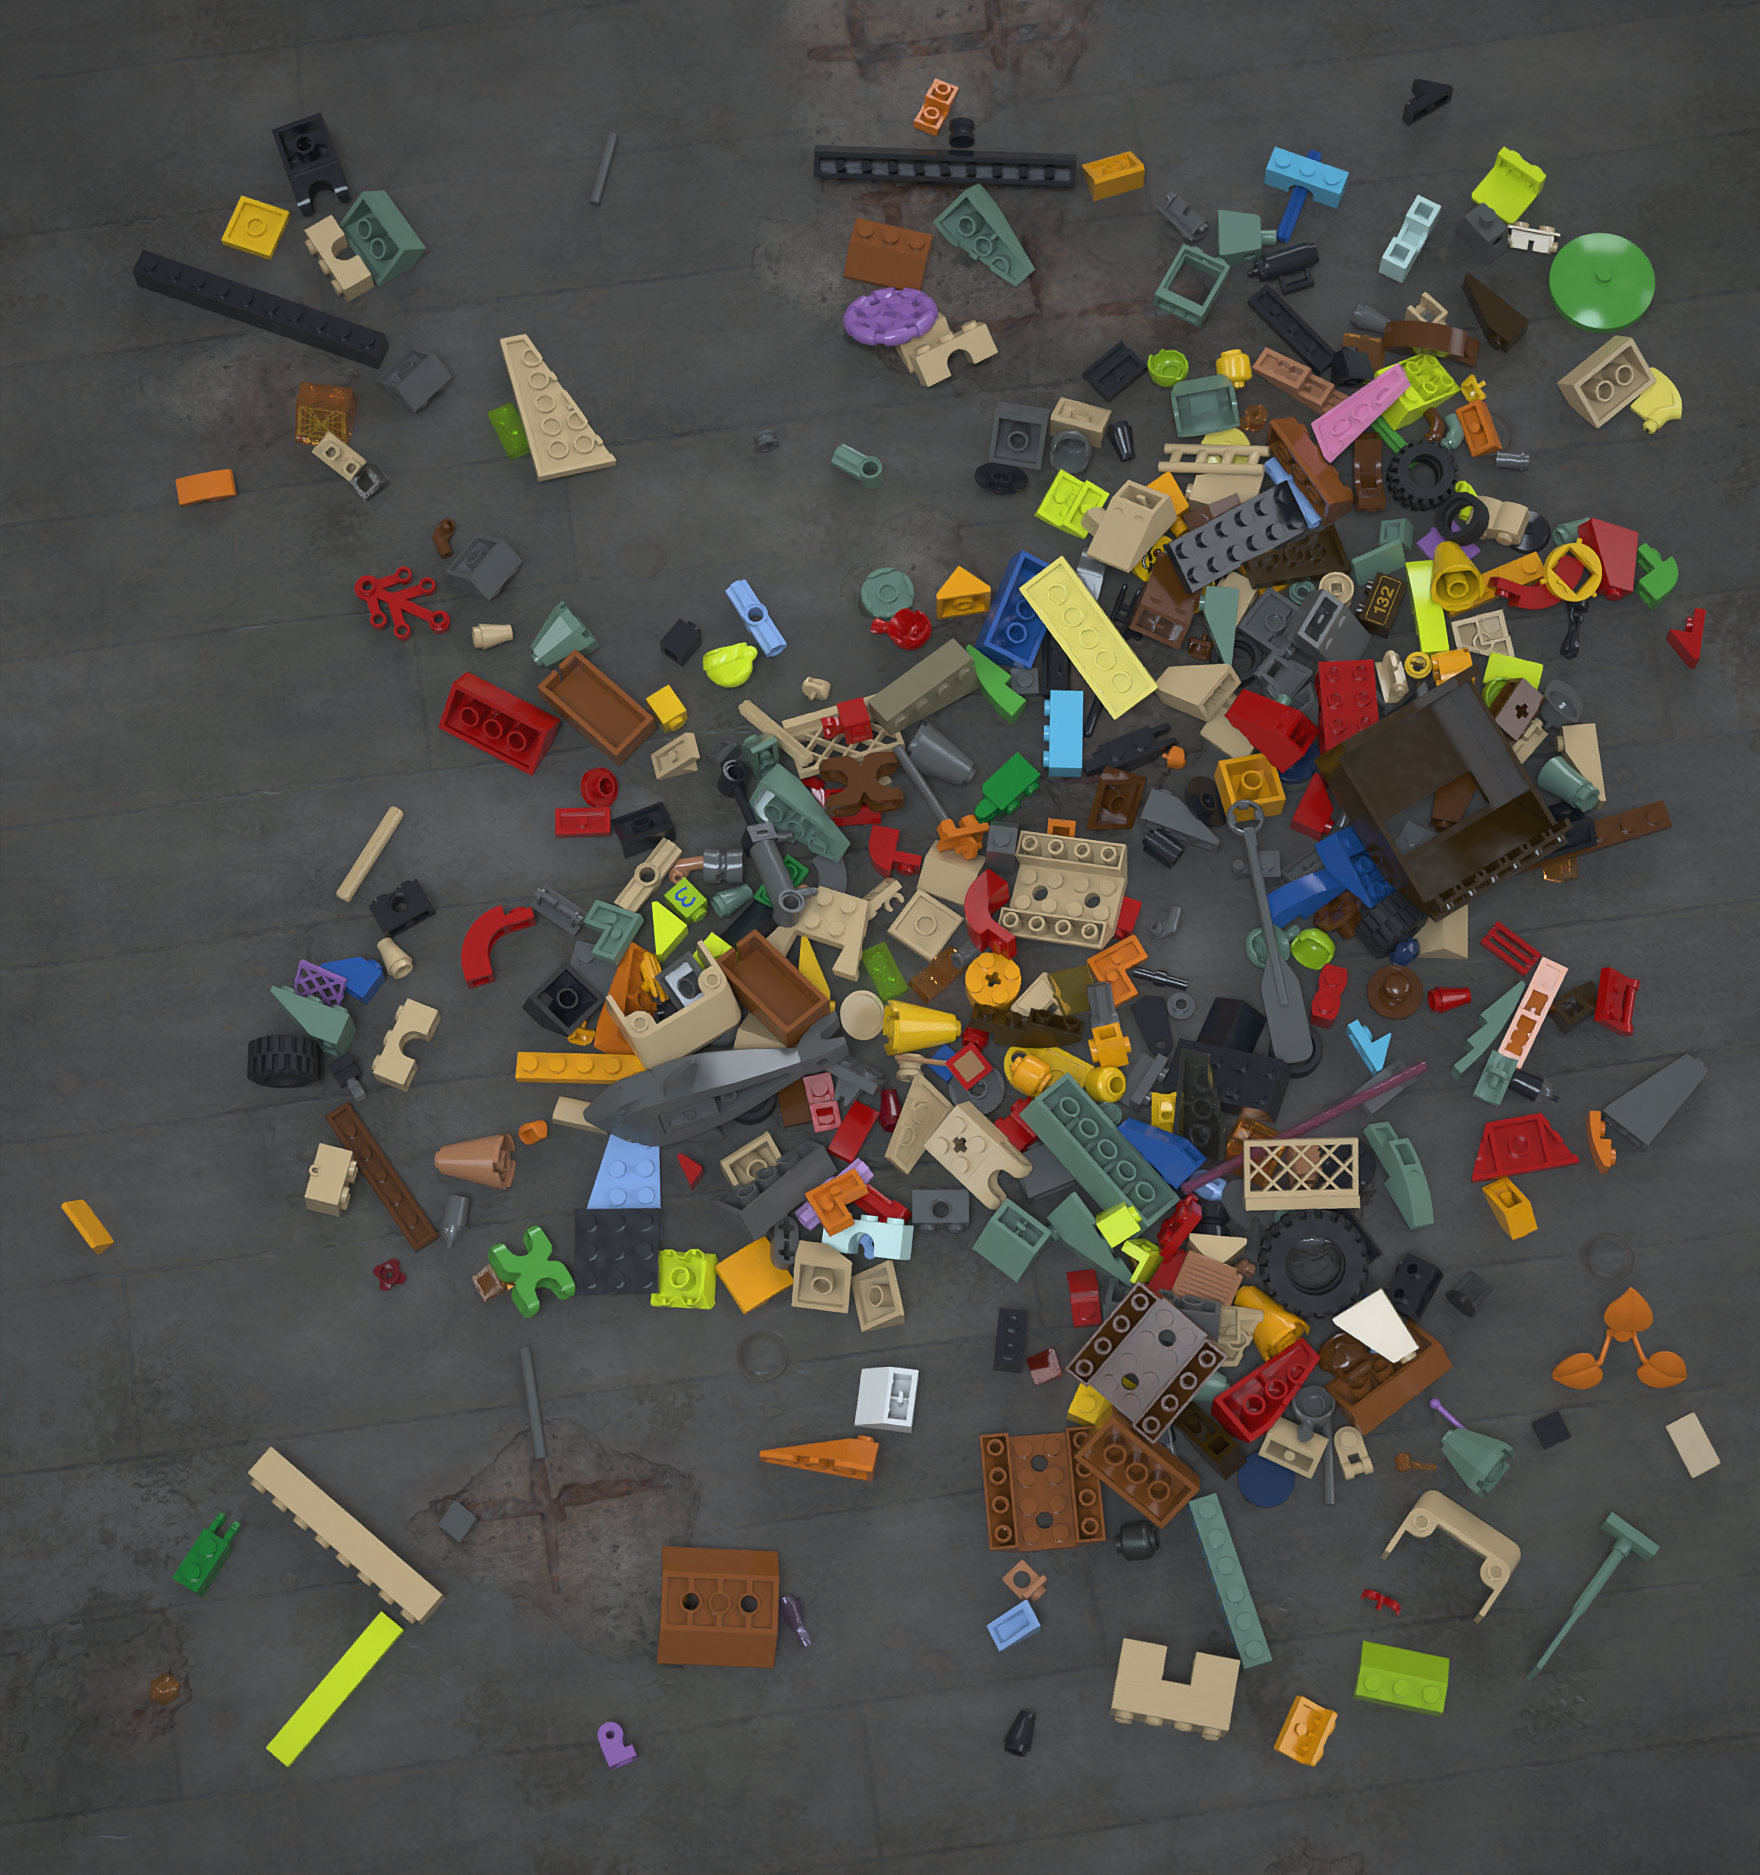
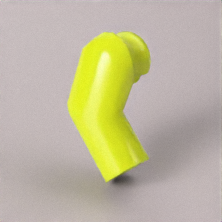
[1454,481,1477,521]

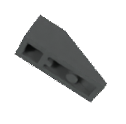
[1139,788,1220,854]

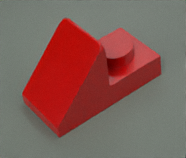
[1666,608,1706,669]
[1066,1269,1102,1329]

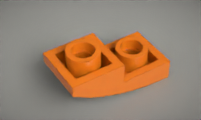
[913,78,959,137]
[175,469,236,507]
[1586,1111,1616,1174]

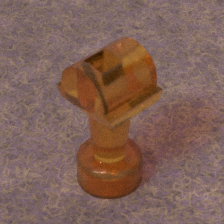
[1235,404,1268,433]

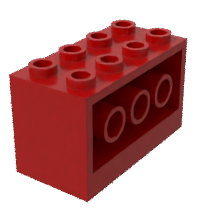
[1313,659,1379,787]

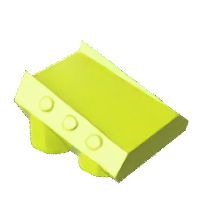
[651,1249,719,1309]

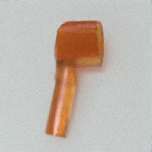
[1394,1453,1436,1472]

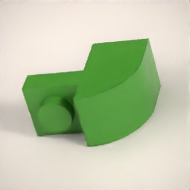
[1635,542,1678,611]

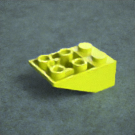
[1368,354,1461,431]

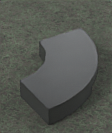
[812,854,847,894]

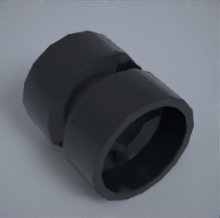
[1192,1201,1230,1237]

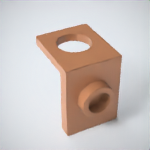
[1002,1560,1047,1602]

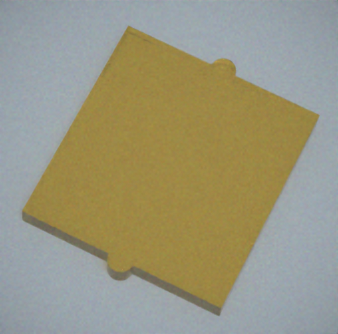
[1046,965,1095,1017]

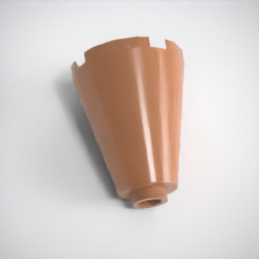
[435,1133,516,1190]

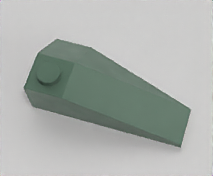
[933,183,1035,287]
[749,763,851,863]
[1046,1192,1132,1287]

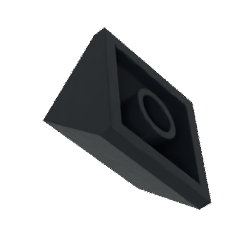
[611,801,677,859]
[719,900,779,953]
[1196,997,1267,1053]

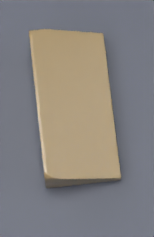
[552,1096,608,1135]
[1665,1412,1721,1479]

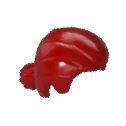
[870,608,932,651]

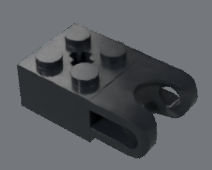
[272,112,352,217]

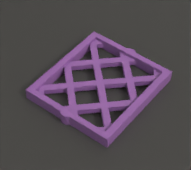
[294,959,347,1008]

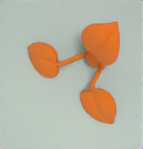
[1551,1287,1688,1390]

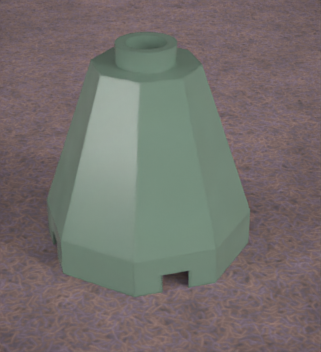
[530,601,600,669]
[1441,1427,1516,1499]

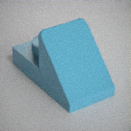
[1345,1020,1391,1077]

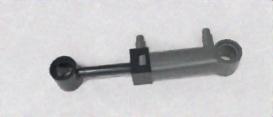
[717,760,818,928]

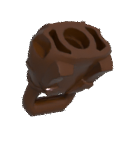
[1317,1330,1374,1383]

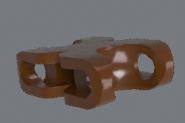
[819,751,905,817]

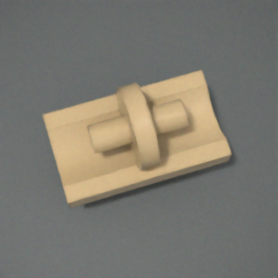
[312,430,367,482]

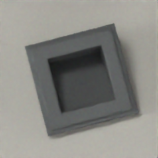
[438,1500,479,1543]

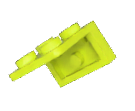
[1471,147,1547,225]

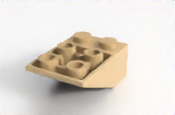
[1086,480,1177,573]

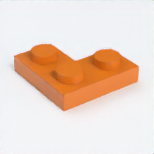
[1086,934,1148,1008]
[805,1168,868,1237]

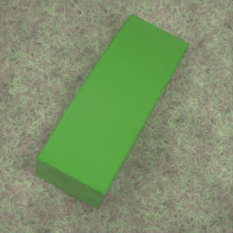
[966,644,1026,725]

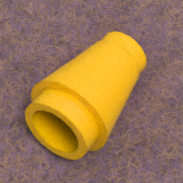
[1405,652,1432,680]

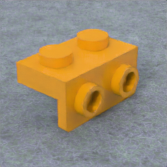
[1273,1695,1338,1767]

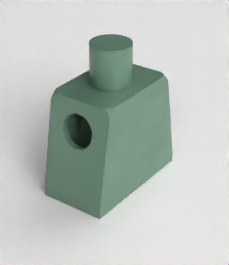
[1216,210,1277,266]

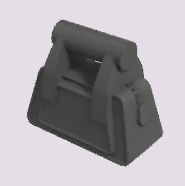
[1253,651,1313,700]

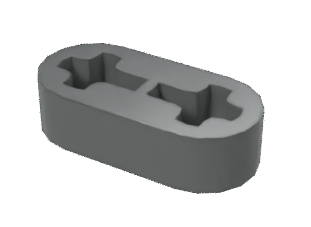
[770,1216,799,1270]

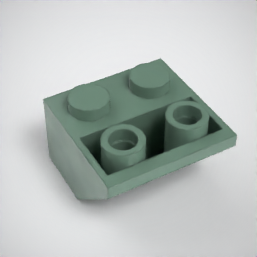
[972,1198,1052,1283]

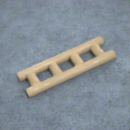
[1158,443,1271,475]

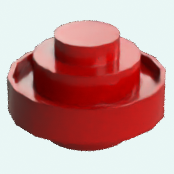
[581,767,618,807]

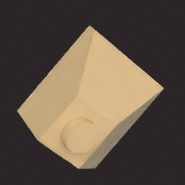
[792,1240,852,1313]

